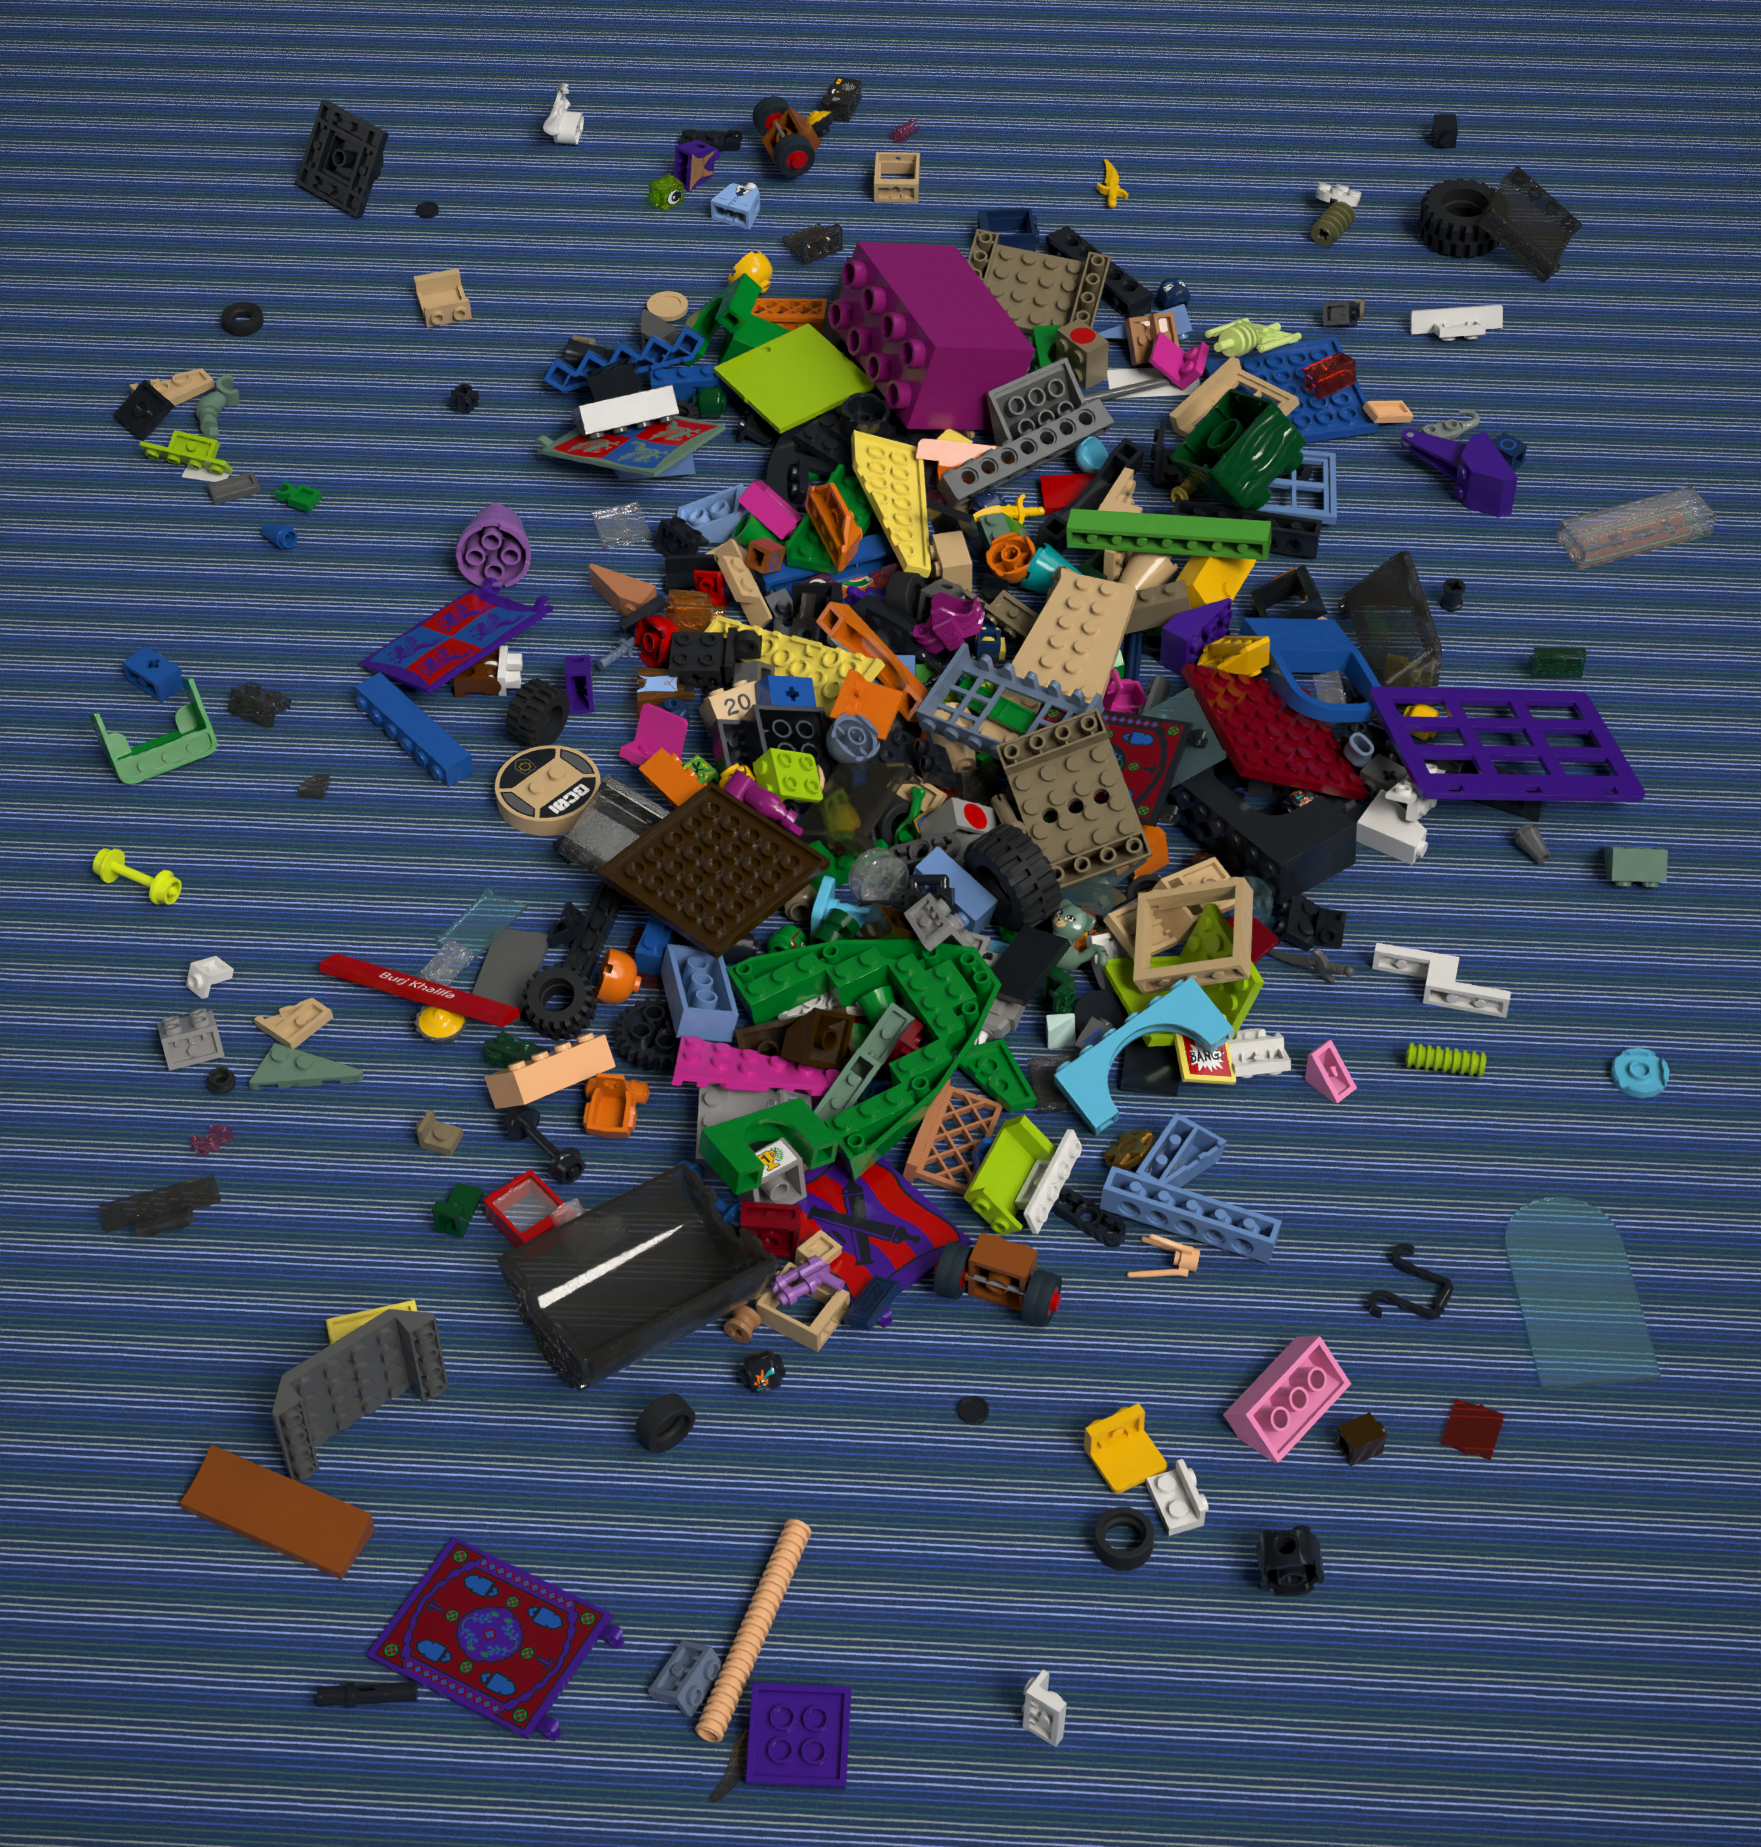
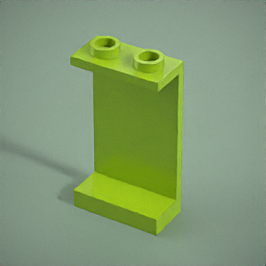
[963,1115,1057,1236]

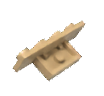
[716,539,772,629]

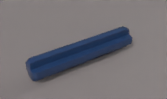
[1125,631,1143,681]

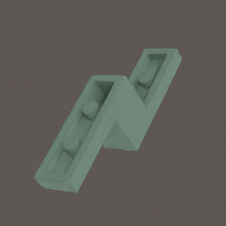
[814,1002,915,1124]

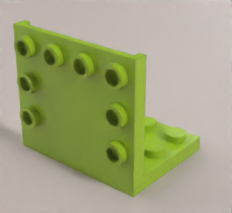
[1101,903,1265,1047]

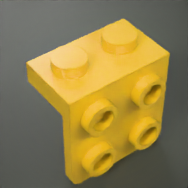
[1084,1403,1167,1494]

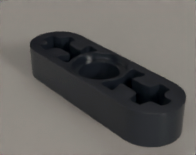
[1052,1188,1126,1247]

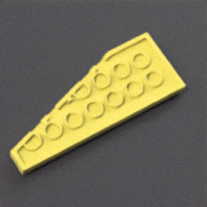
[851,430,931,578]

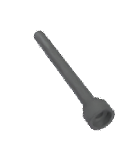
[1083,376,1171,402]

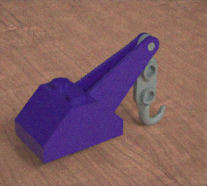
[1401,409,1518,518]

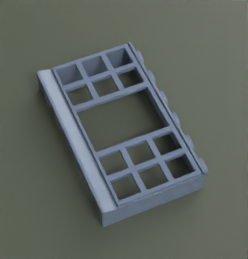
[916,642,1104,760]

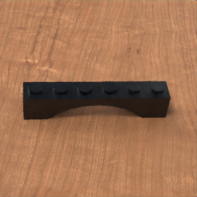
[1036,438,1145,554]

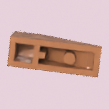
[589,563,657,617]

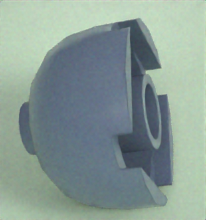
[826,713,880,767]

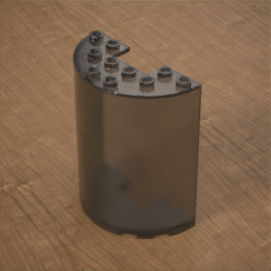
[497,1163,779,1392]

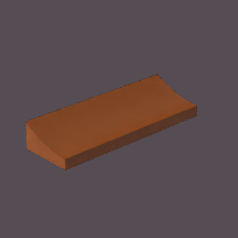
[180,1444,375,1580]

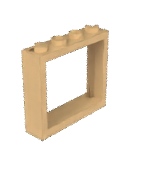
[1133,877,1253,994]

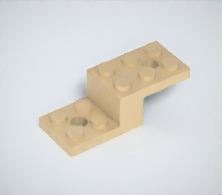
[1096,467,1142,582]
[1103,857,1235,960]

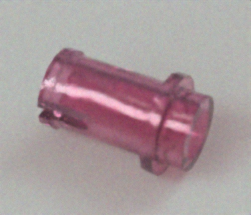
[892,119,919,142]

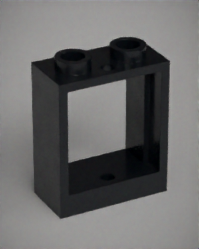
[1250,565,1328,619]

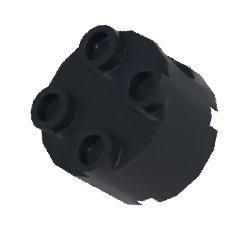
[1256,1525,1325,1596]

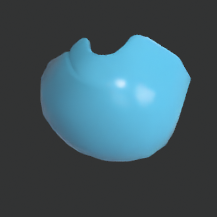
[1074,436,1108,474]

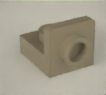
[415,1110,463,1157]

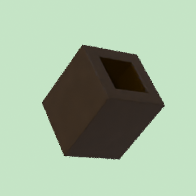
[1335,1412,1387,1466]

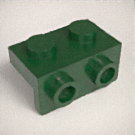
[1041,966,1076,1015]

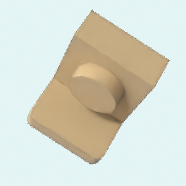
[794,1230,842,1266]

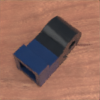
[976,629,1001,669]

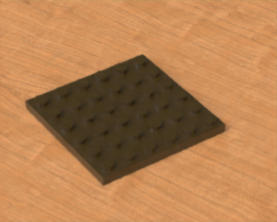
[597,782,830,959]

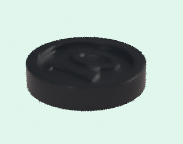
[416,202,439,219]
[958,1396,989,1425]

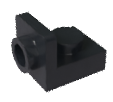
[1323,300,1360,327]
[979,573,1009,605]
[1314,908,1347,948]

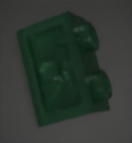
[1528,648,1587,678]
[482,1031,550,1069]

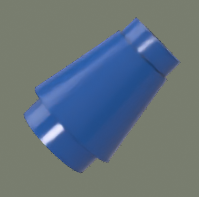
[261,523,297,549]

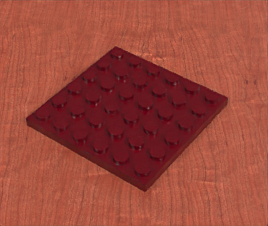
[1181,663,1368,801]

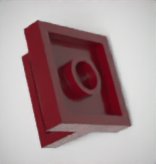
[738,1201,801,1259]

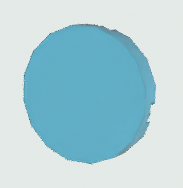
[1611,1048,1670,1098]

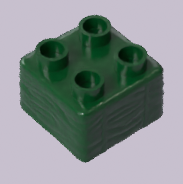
[1169,389,1306,510]

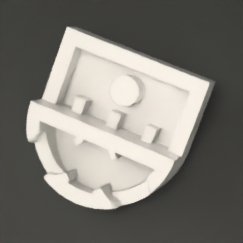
[1228,1028,1291,1078]

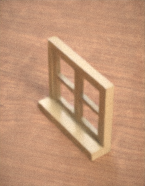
[1169,356,1299,438]

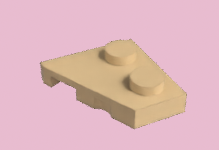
[254,998,333,1049]

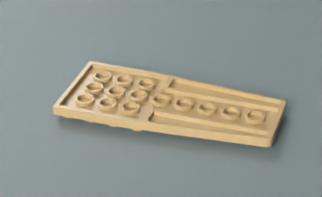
[977,572,1137,753]

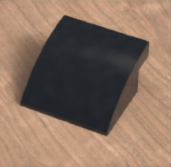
[709,704,844,815]

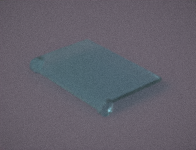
[434,888,528,958]

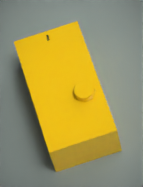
[1175,555,1256,609]

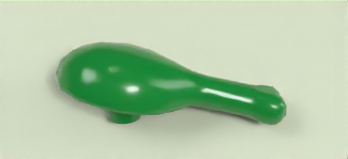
[894,786,926,846]

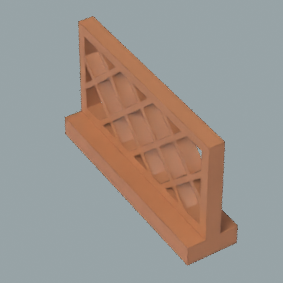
[903,1079,1002,1195]

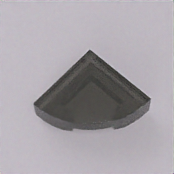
[298,774,331,799]

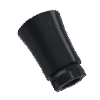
[565,338,615,368]

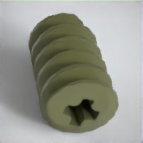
[1311,201,1356,247]

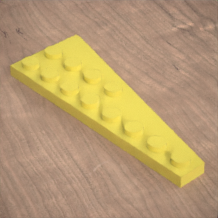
[704,615,885,722]

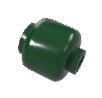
[693,386,727,418]

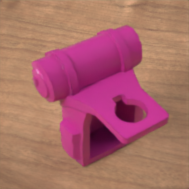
[1103,669,1147,715]

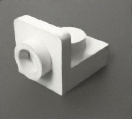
[186,956,234,999]

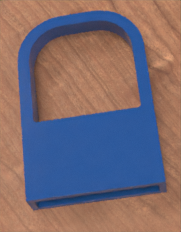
[1238,618,1381,722]

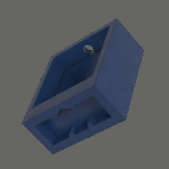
[977,207,1040,252]

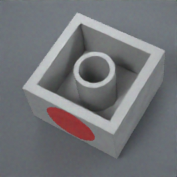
[920,797,997,852]

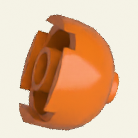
[986,532,1036,584]
[594,948,641,1005]

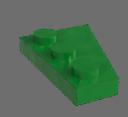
[959,1039,1037,1113]

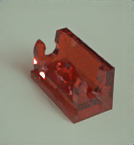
[1303,352,1356,400]

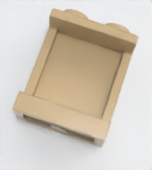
[414,268,472,328]

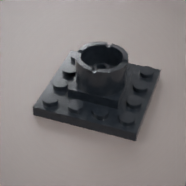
[296,99,389,217]
[794,392,929,477]

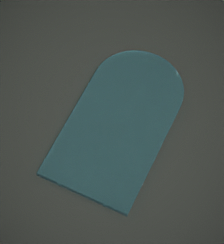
[1504,1197,1661,1390]

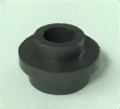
[207,1067,236,1094]

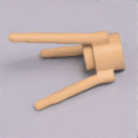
[1127,1234,1200,1278]

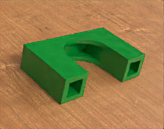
[683,273,762,367]
[698,1097,839,1195]

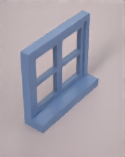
[1256,450,1337,525]

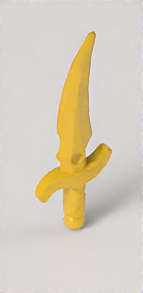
[1096,159,1128,208]
[973,494,1045,524]

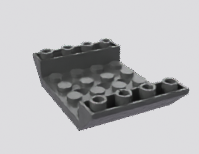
[272,1309,449,1482]

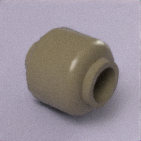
[783,884,818,923]

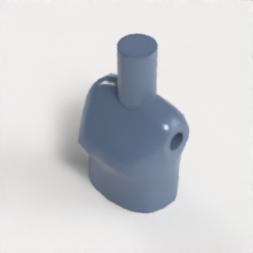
[1343,733,1374,770]

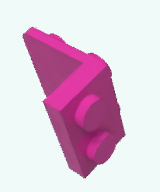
[619,703,688,766]

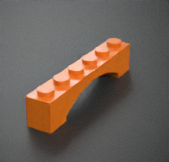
[816,602,929,723]

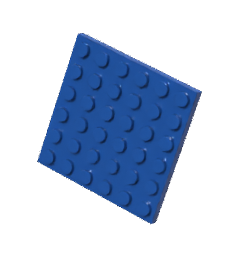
[1204,336,1379,443]

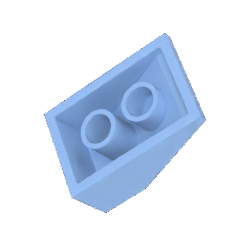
[677,484,750,543]

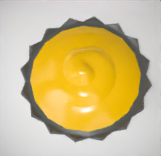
[414,1005,469,1044]

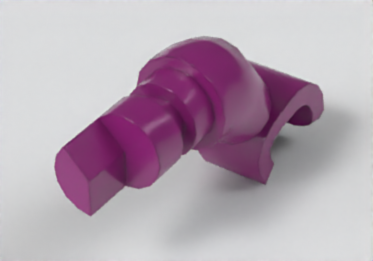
[723,769,803,838]

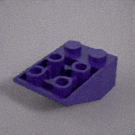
[1160,598,1232,677]

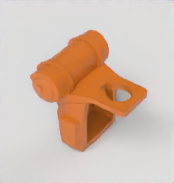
[583,1073,650,1138]

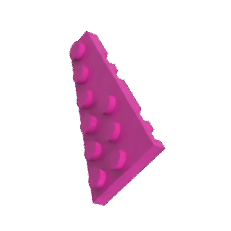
[671,1036,841,1096]

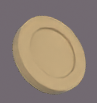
[647,291,688,322]

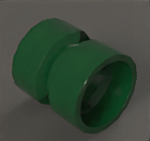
[809,908,860,945]

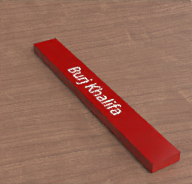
[319,953,519,1028]

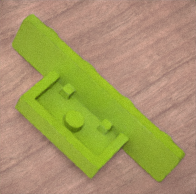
[139,430,233,475]

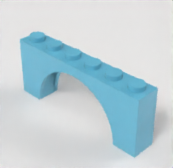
[1054,977,1234,1136]

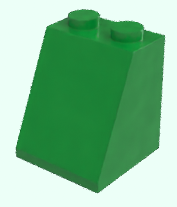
[717,314,790,365]

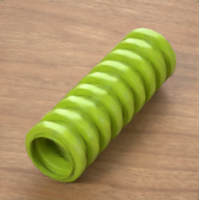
[1405,1042,1486,1077]

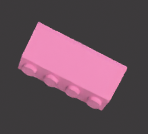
[1223,1336,1351,1463]

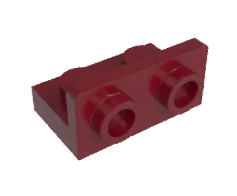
[880,1019,924,1080]

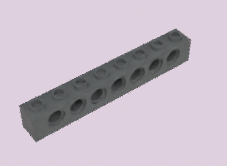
[937,398,1114,509]

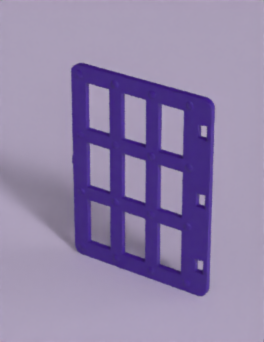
[1369,686,1645,802]

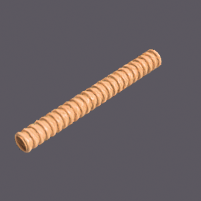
[695,1519,812,1742]

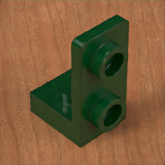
[432,1183,484,1238]

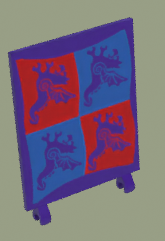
[359,577,554,694]

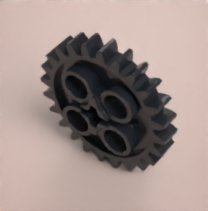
[614,996,704,1072]

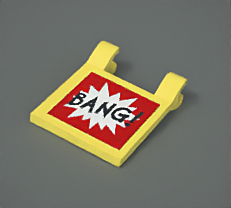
[1173,1014,1236,1085]

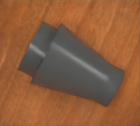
[1514,824,1551,864]

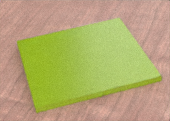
[713,323,876,434]

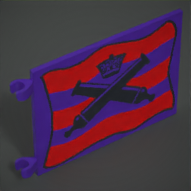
[793,1153,972,1328]

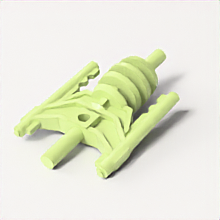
[1205,318,1302,357]

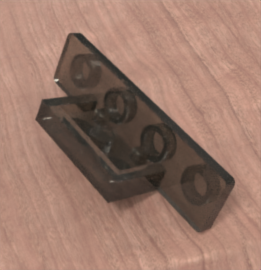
[99,1175,221,1237]

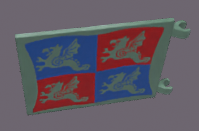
[535,401,726,478]

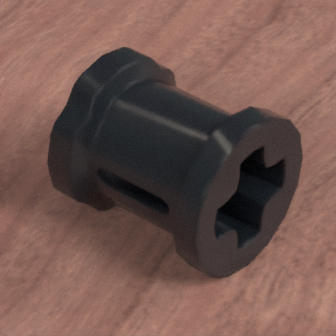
[1440,578,1466,612]

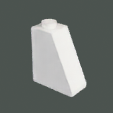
[1356,789,1428,865]

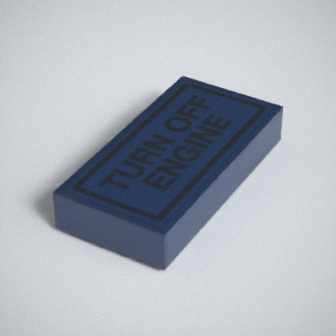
[843,1276,902,1331]

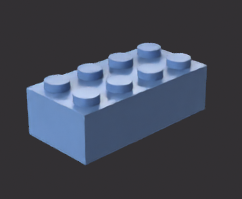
[660,944,739,1042]

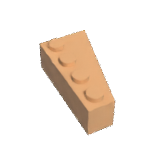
[485,1032,616,1109]

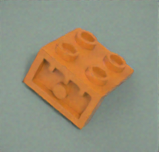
[829,669,904,741]

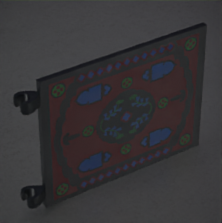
[1004,703,1208,827]

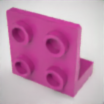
[1149,332,1210,390]

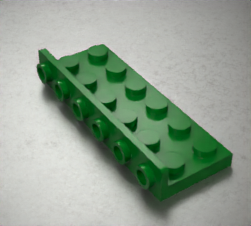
[784,464,876,575]

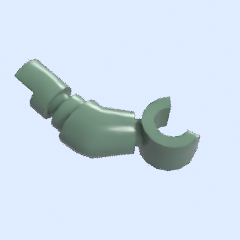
[196,375,240,440]

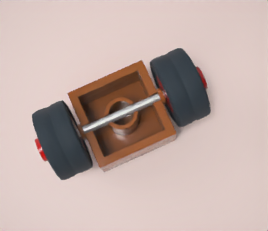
[752,96,821,177]
[933,1233,1062,1327]

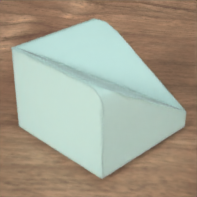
[1046,1013,1076,1049]

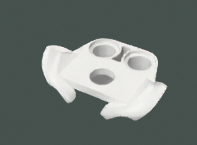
[543,83,584,145]

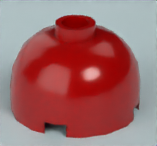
[635,616,680,667]

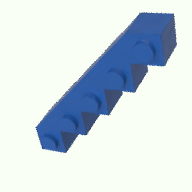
[544,324,705,392]

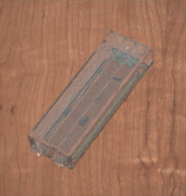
[1557,486,1716,570]

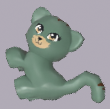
[1045,899,1108,972]

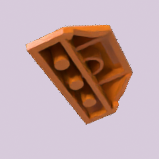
[805,483,862,572]

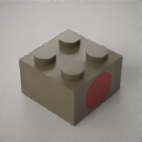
[1055,319,1109,390]

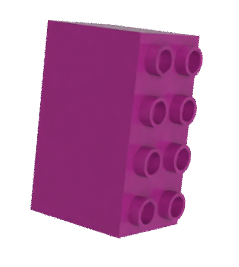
[828,241,1035,430]

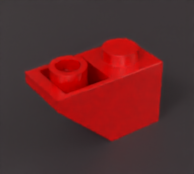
[693,570,732,614]

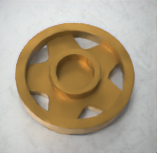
[1104,1128,1156,1170]

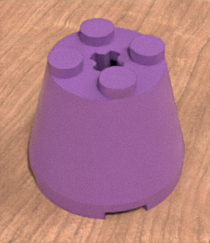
[456,503,531,587]

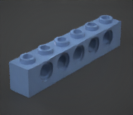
[1100,1166,1282,1264]

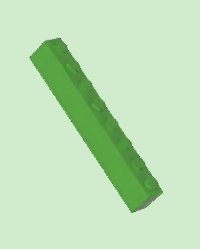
[1066,509,1271,560]

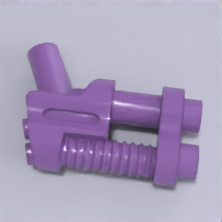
[768,1255,845,1306]

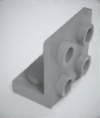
[904,892,976,952]
[157,1009,225,1071]

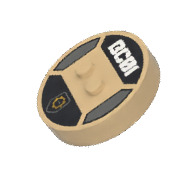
[495,745,602,836]

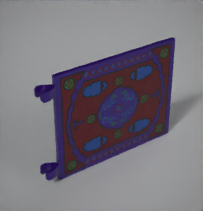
[366,1536,625,1741]

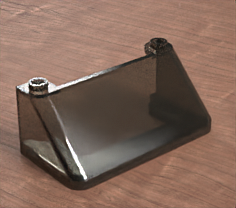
[1338,551,1442,710]

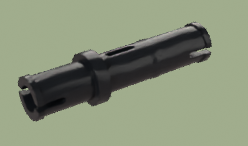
[317,1681,418,1708]

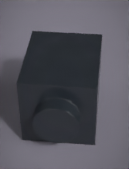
[1432,114,1458,148]

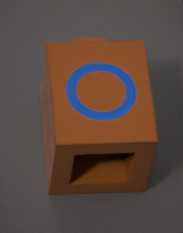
[744,538,786,574]

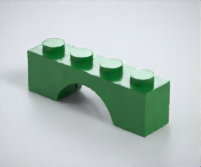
[1028,325,1061,371]

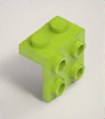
[753,748,823,803]

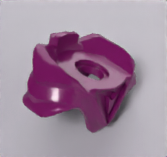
[912,592,985,654]

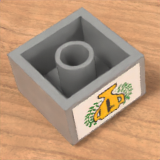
[738,1137,807,1204]

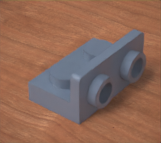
[648,1640,723,1717]

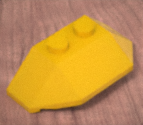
[1197,636,1270,678]

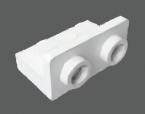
[1146,1459,1208,1536]
[1022,1669,1067,1747]

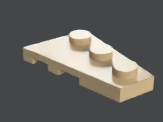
[129,368,215,406]

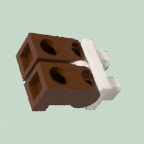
[453,646,523,698]

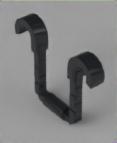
[1367,1243,1454,1320]

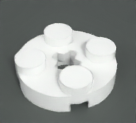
[1315,182,1361,207]

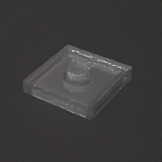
[591,502,651,549]

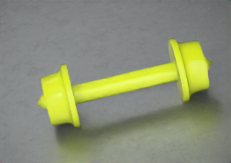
[93,848,182,905]

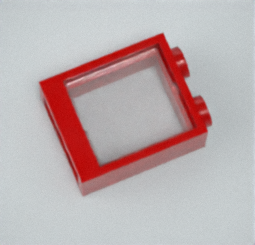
[483,1169,575,1260]

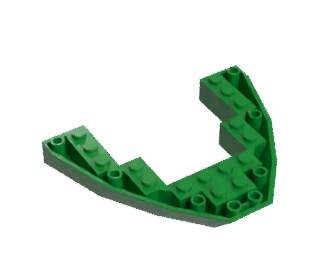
[727,939,1002,1181]

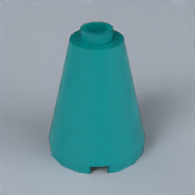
[1021,543,1083,595]

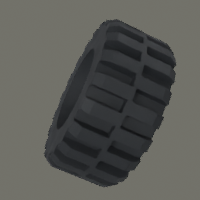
[1418,179,1507,258]
[963,824,1062,933]

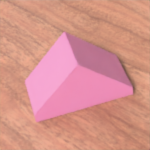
[1305,1040,1357,1103]

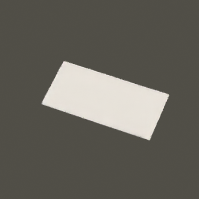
[1107,368,1200,398]

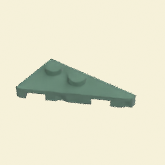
[249,1043,364,1090]

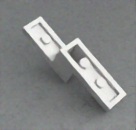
[1372,943,1511,1018]

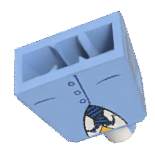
[711,183,760,230]

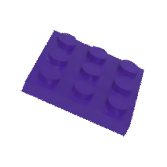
[746,1683,852,1789]

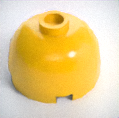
[728,250,773,293]

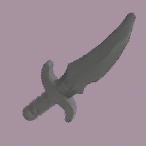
[1268,948,1355,984]

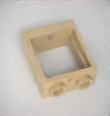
[874,152,920,203]
[755,1262,850,1352]

